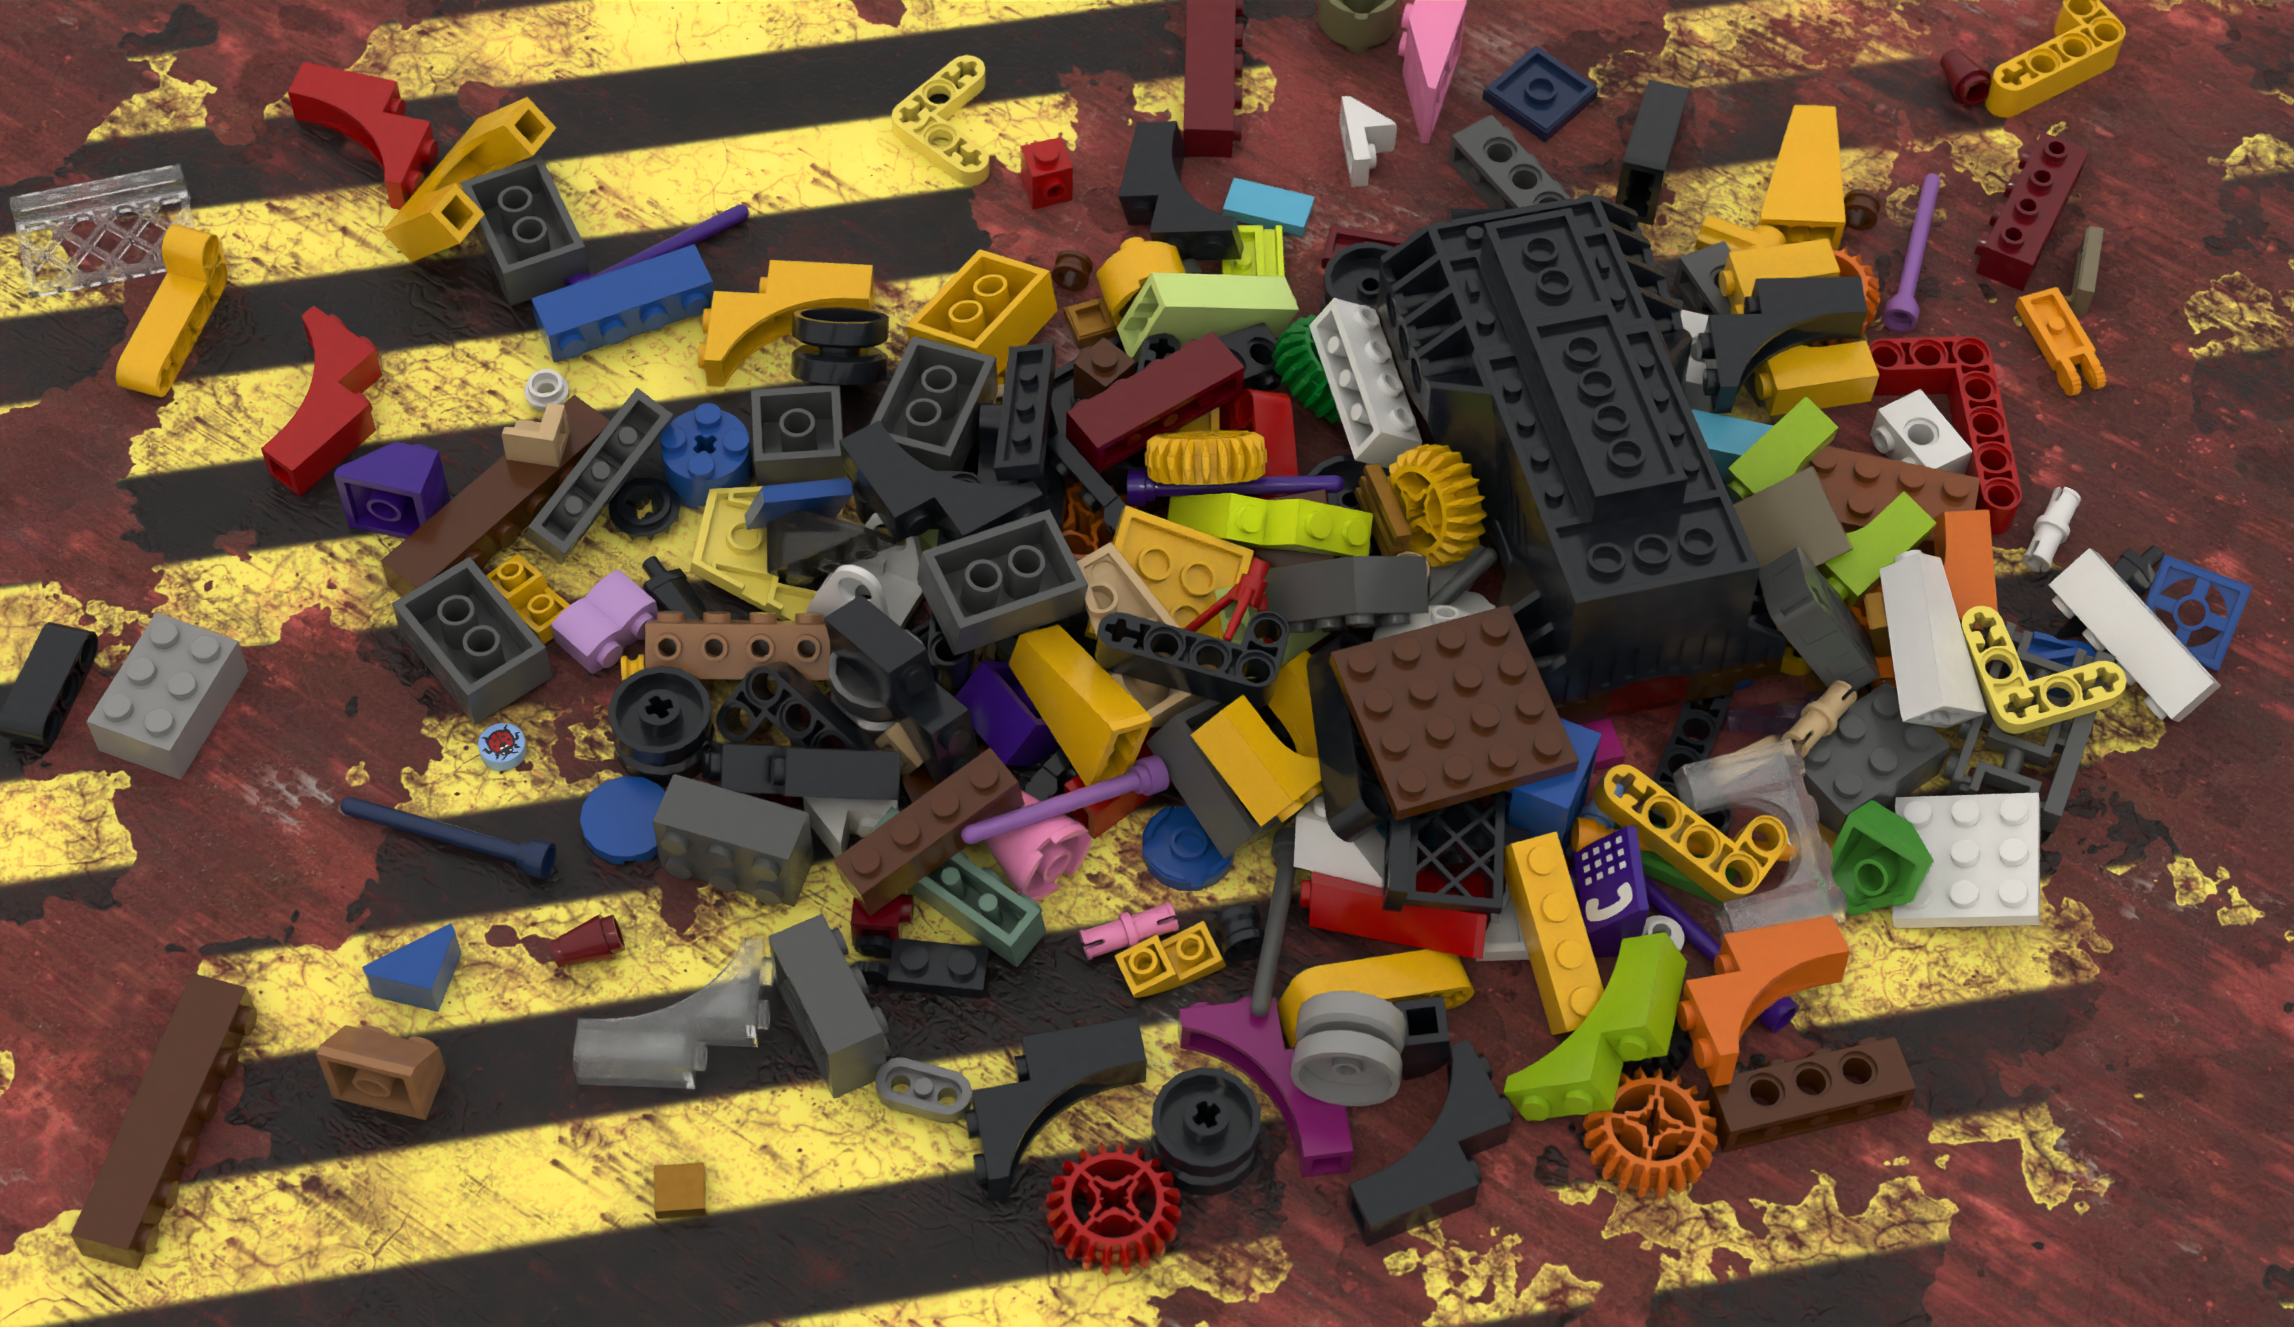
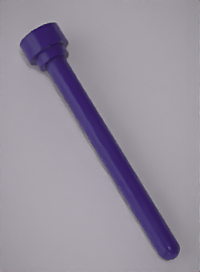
[564,204,749,287]
[1127,470,1344,506]
[1643,872,1799,1033]

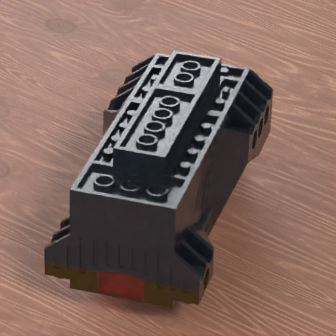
[1377,194,1787,724]

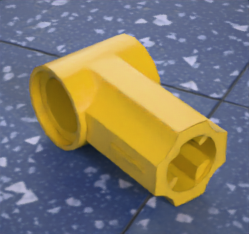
[1695,214,1787,252]

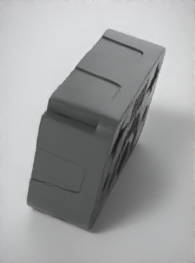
[1758,547,1880,699]

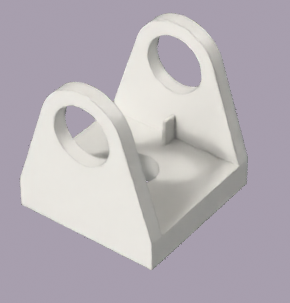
[807,513,925,629]

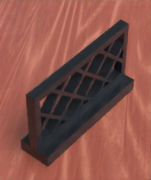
[1382,791,1505,914]

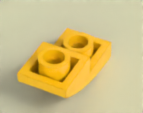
[486,553,570,645]
[1114,920,1227,998]

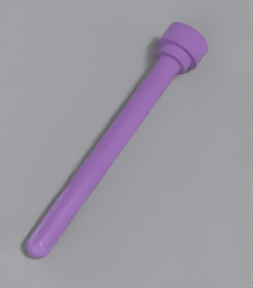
[1882,173,1941,333]
[961,754,1169,844]

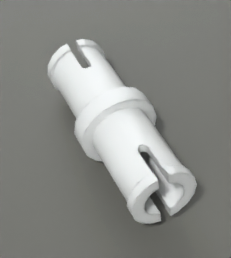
[2022,487,2081,572]

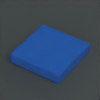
[745,478,853,530]

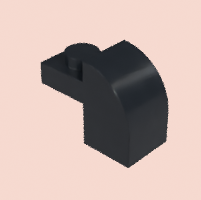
[1395,996,1451,1080]

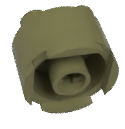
[1317,0,1400,53]

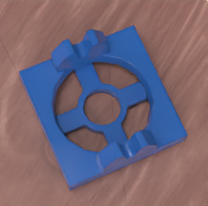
[2144,554,2253,671]

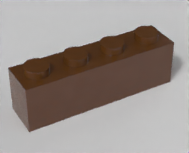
[834,748,1025,916]

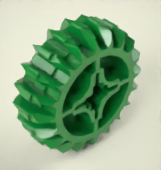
[1272,314,1342,424]

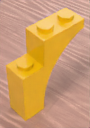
[698,260,875,387]

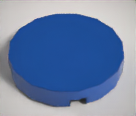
[580,776,665,865]
[1142,803,1235,891]

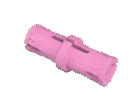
[1079,901,1179,960]

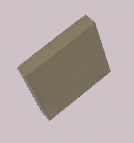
[1733,466,1853,569]

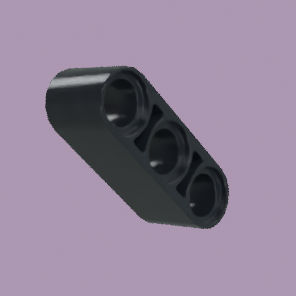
[0,622,98,747]

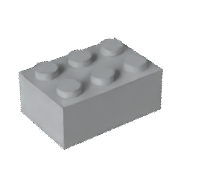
[86,612,249,780]

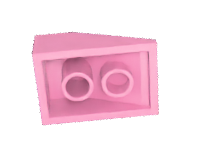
[1398,0,1467,144]

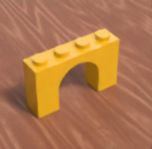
[382,97,556,262]
[1719,238,1879,416]
[1191,649,1323,826]

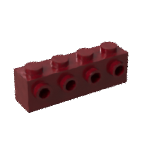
[1974,132,2089,291]
[1066,332,1244,474]

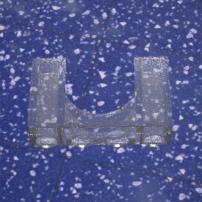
[1672,738,1847,939]

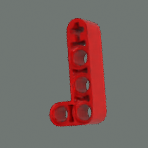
[1219,389,1298,555]

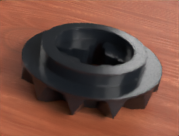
[608,477,680,541]

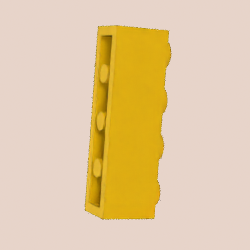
[1504,831,1604,1035]

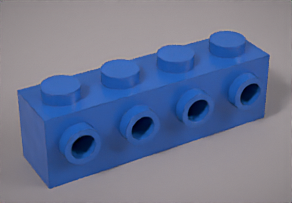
[531,244,714,363]

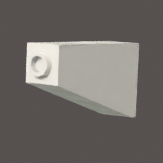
[1879,550,1987,729]

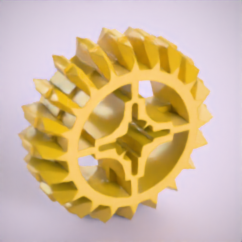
[1145,430,1267,486]
[1387,444,1487,567]

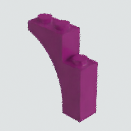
[1178,996,1353,1178]

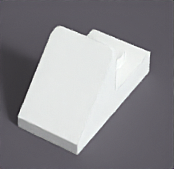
[1339,96,1397,187]
[803,797,898,858]

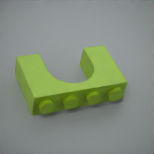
[1724,396,1937,607]

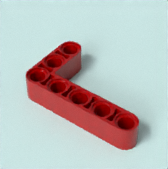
[1869,336,2022,535]

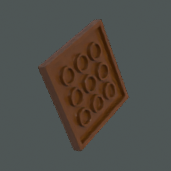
[1330,605,1579,821]

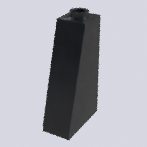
[1615,79,1689,225]

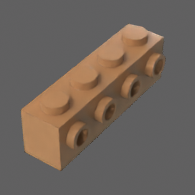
[645,611,833,680]

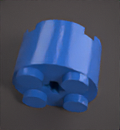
[660,403,753,510]

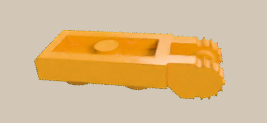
[2015,287,2106,396]

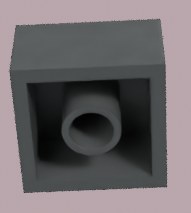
[751,384,846,486]

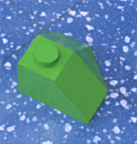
[1812,800,1934,916]

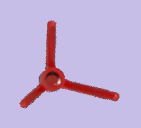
[1184,557,1274,643]

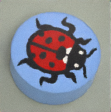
[478,723,527,771]

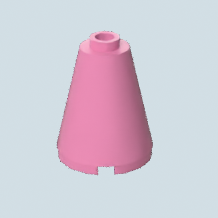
[983,790,1092,902]

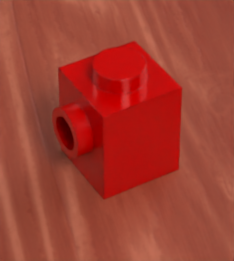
[1020,137,1073,210]

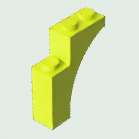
[1167,493,1373,557]

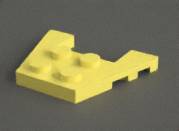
[690,486,843,621]

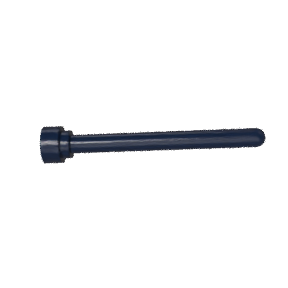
[340,797,556,880]

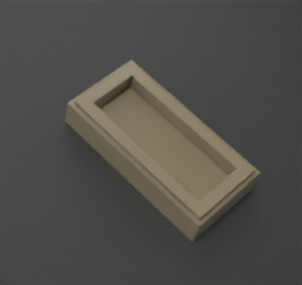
[2069,225,2104,319]

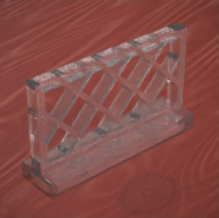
[9,164,195,299]

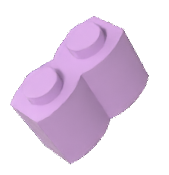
[551,570,658,674]

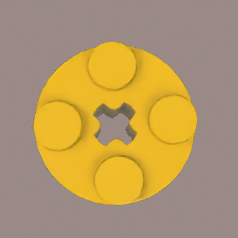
[1096,237,1186,328]

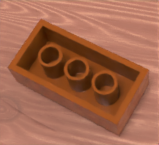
[1800,446,1980,556]

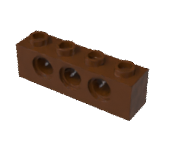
[1704,1037,1916,1153]

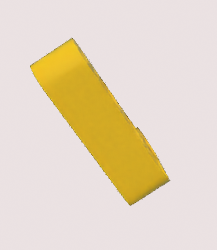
[1985,0,2126,118]
[116,224,228,398]
[1593,764,1788,903]
[1277,949,1475,1049]

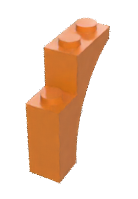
[1869,510,1998,691]
[1676,915,1850,1087]

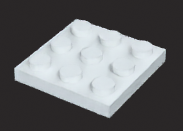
[1892,793,2040,928]

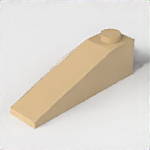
[1077,542,1214,727]

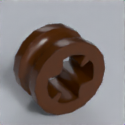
[1844,189,1881,230]
[1052,250,1093,291]

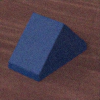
[362,923,462,1012]

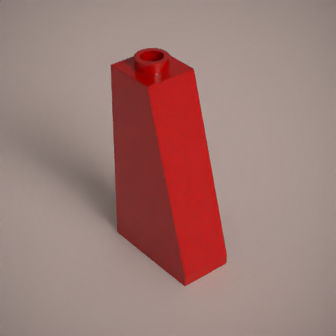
[1300,870,1487,959]

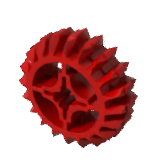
[1046,1141,1181,1277]

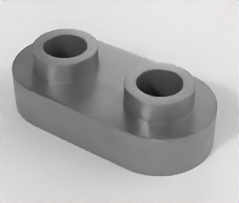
[875,1058,972,1123]

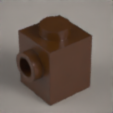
[1073,337,1136,400]

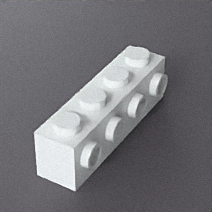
[1309,298,1423,469]
[2048,548,2221,722]

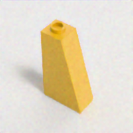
[1757,105,1846,249]
[1008,624,1153,786]

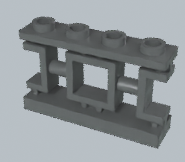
[1943,622,2116,834]

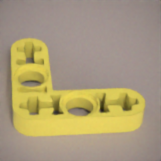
[891,55,990,186]
[1961,606,2127,734]

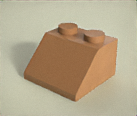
[316,1025,446,1120]

